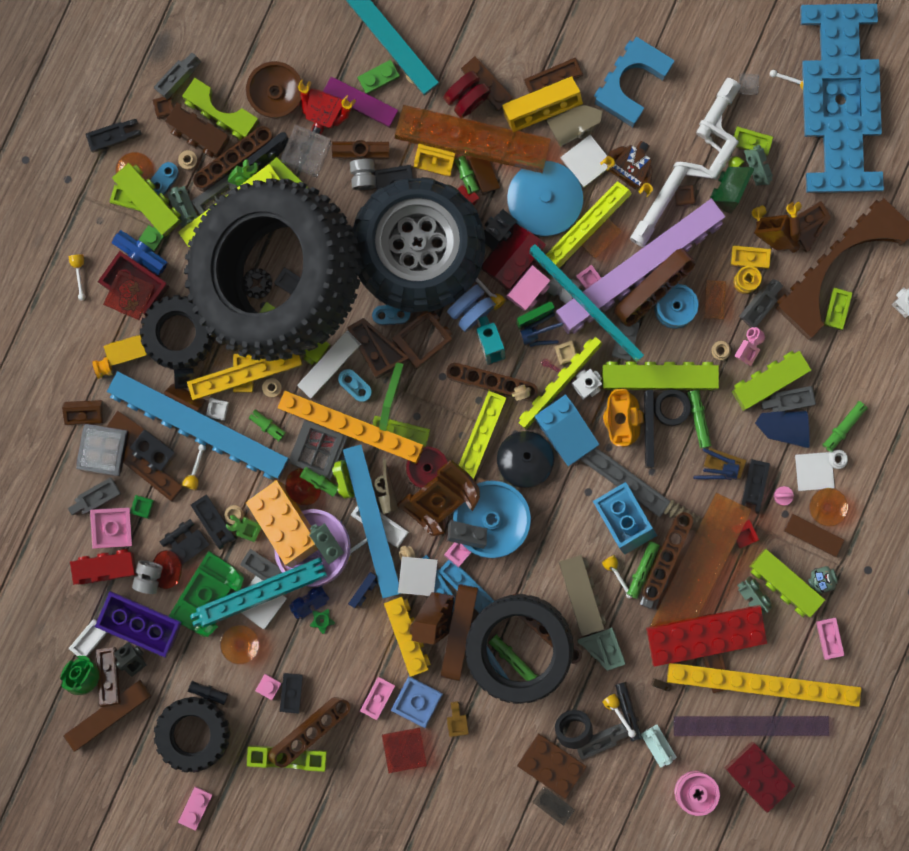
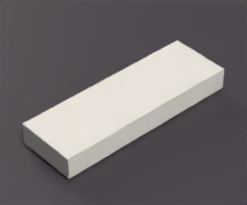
[351,505,409,548]

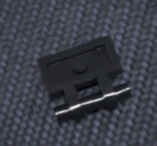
[159,519,210,568]

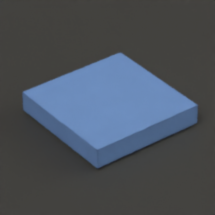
[391,676,443,728]

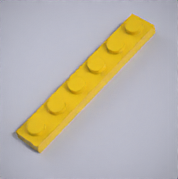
[187,354,303,401]

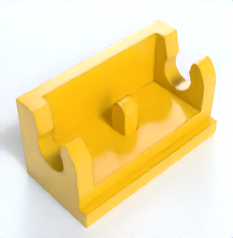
[414,144,455,177]
[103,334,147,366]

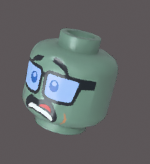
[808,566,839,594]

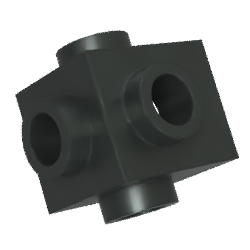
[114,642,147,677]

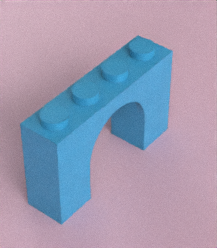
[594,37,675,128]

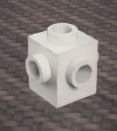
[892,288,909,318]
[571,369,602,400]

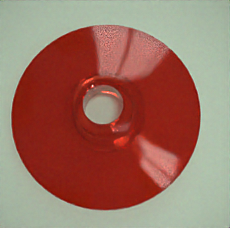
[285,469,321,506]
[153,550,182,589]

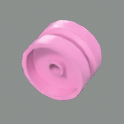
[674,771,720,816]

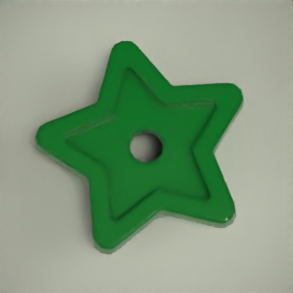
[310,609,335,634]

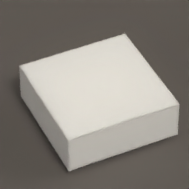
[206,398,229,421]

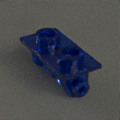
[289,586,330,619]

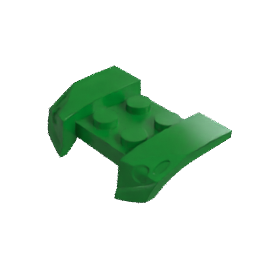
[169,551,244,637]

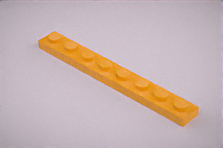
[278,391,424,464]

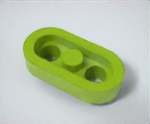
[332,460,355,499]

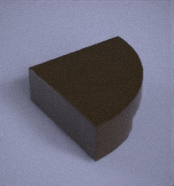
[651,678,671,691]

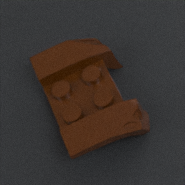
[397,460,480,536]

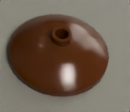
[246,61,301,118]

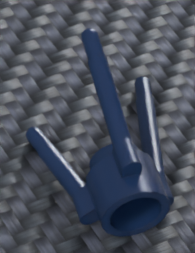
[520,313,564,347]
[693,448,739,480]

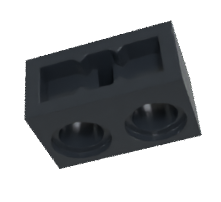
[130,430,177,472]

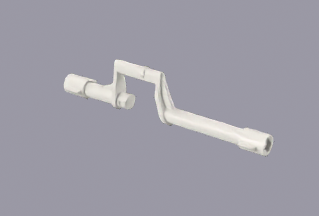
[630,78,741,247]

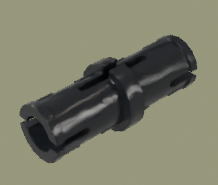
[188,681,228,705]

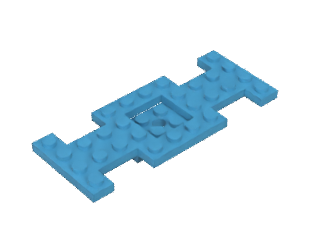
[800,4,884,193]

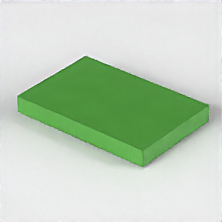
[379,362,403,431]

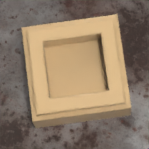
[554,341,577,365]

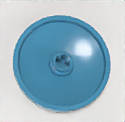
[507,161,583,237]
[453,481,531,559]

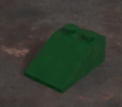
[710,167,754,214]

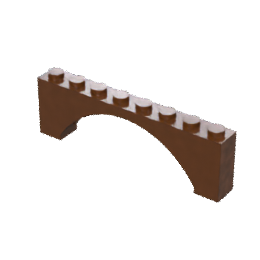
[775,198,909,340]

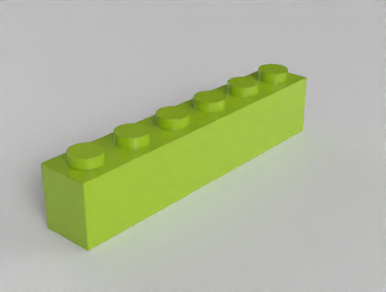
[602,362,719,390]

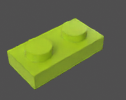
[734,127,773,156]
[824,288,852,330]

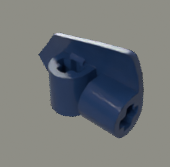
[755,411,810,448]

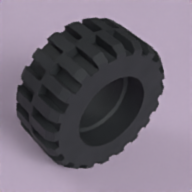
[140,295,215,370]
[153,697,230,773]

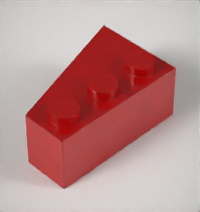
[70,549,137,585]

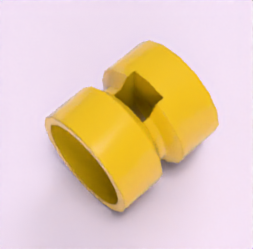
[733,266,762,294]

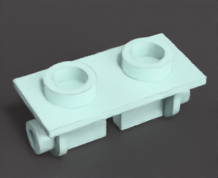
[641,724,677,768]

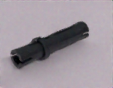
[615,682,642,741]

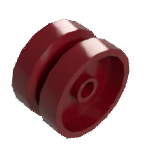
[443,71,491,119]
[406,446,448,489]

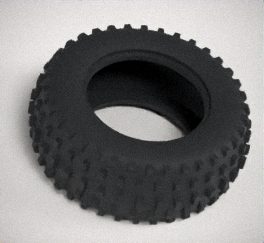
[184,179,362,361]

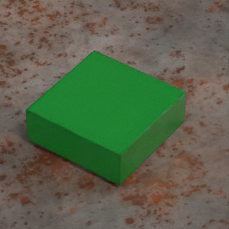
[130,495,154,519]

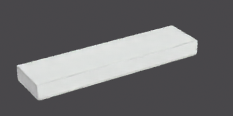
[297,331,361,399]

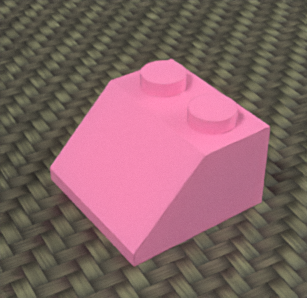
[505,265,550,311]

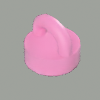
[774,486,794,506]

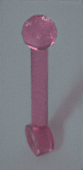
[541,359,577,383]

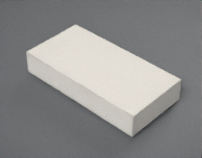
[68,619,108,657]

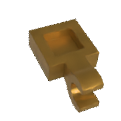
[447,701,469,737]

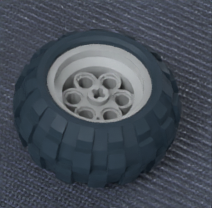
[352,177,485,313]

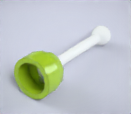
[705,136,744,167]

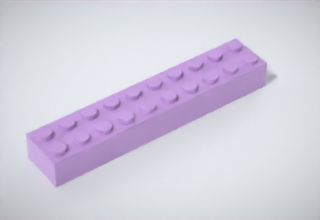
[555,198,725,334]

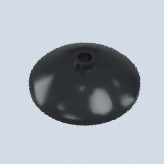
[497,431,554,488]

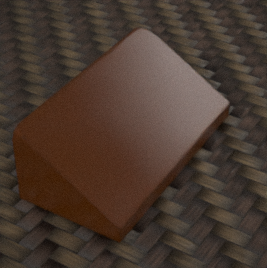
[469,153,500,195]
[164,384,206,412]
[62,400,103,425]

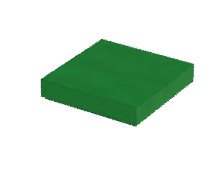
[516,302,555,330]

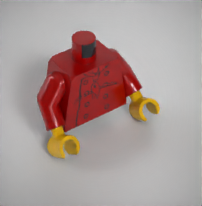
[298,80,356,136]

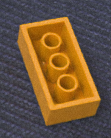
[246,480,318,568]

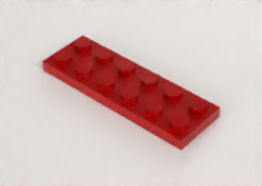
[646,605,767,667]

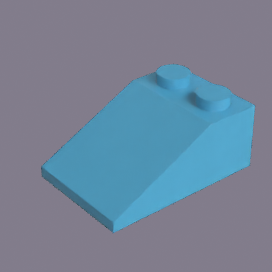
[534,395,600,467]
[593,482,658,555]

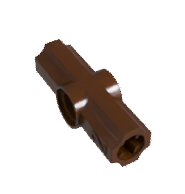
[332,140,389,160]

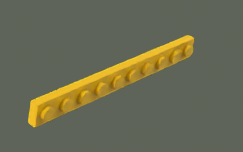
[667,663,861,707]

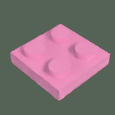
[90,508,132,549]

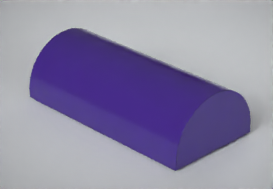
[95,591,182,658]

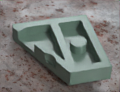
[578,627,626,671]

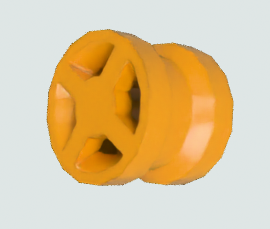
[92,357,113,379]

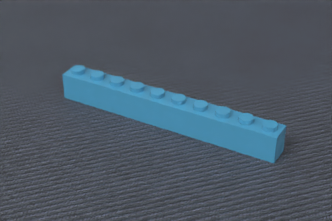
[107,371,289,481]

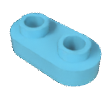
[338,369,372,402]

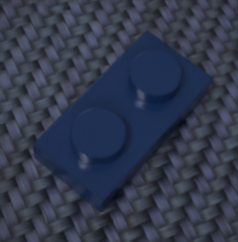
[348,572,377,608]

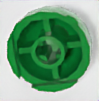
[60,656,100,695]

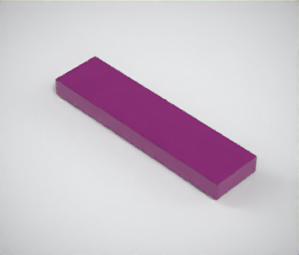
[323,77,398,128]

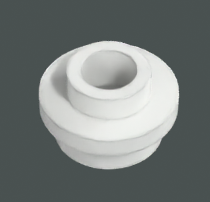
[828,450,848,469]

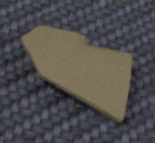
[545,105,603,147]
[375,458,399,514]

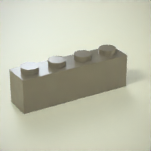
[559,555,606,636]

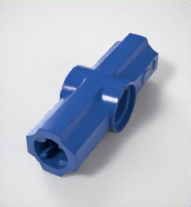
[112,230,168,276]

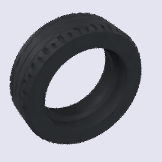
[465,594,574,704]

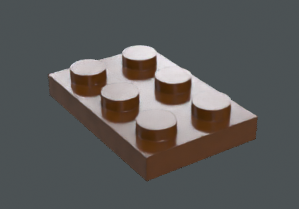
[517,733,587,799]

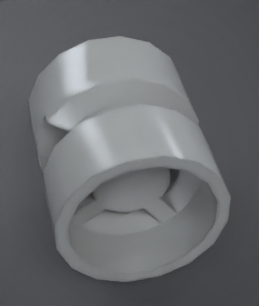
[350,159,376,190]
[546,274,581,304]
[132,560,163,594]

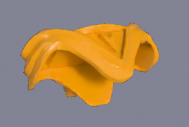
[603,389,644,447]

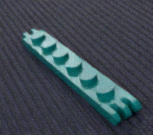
[190,558,328,627]

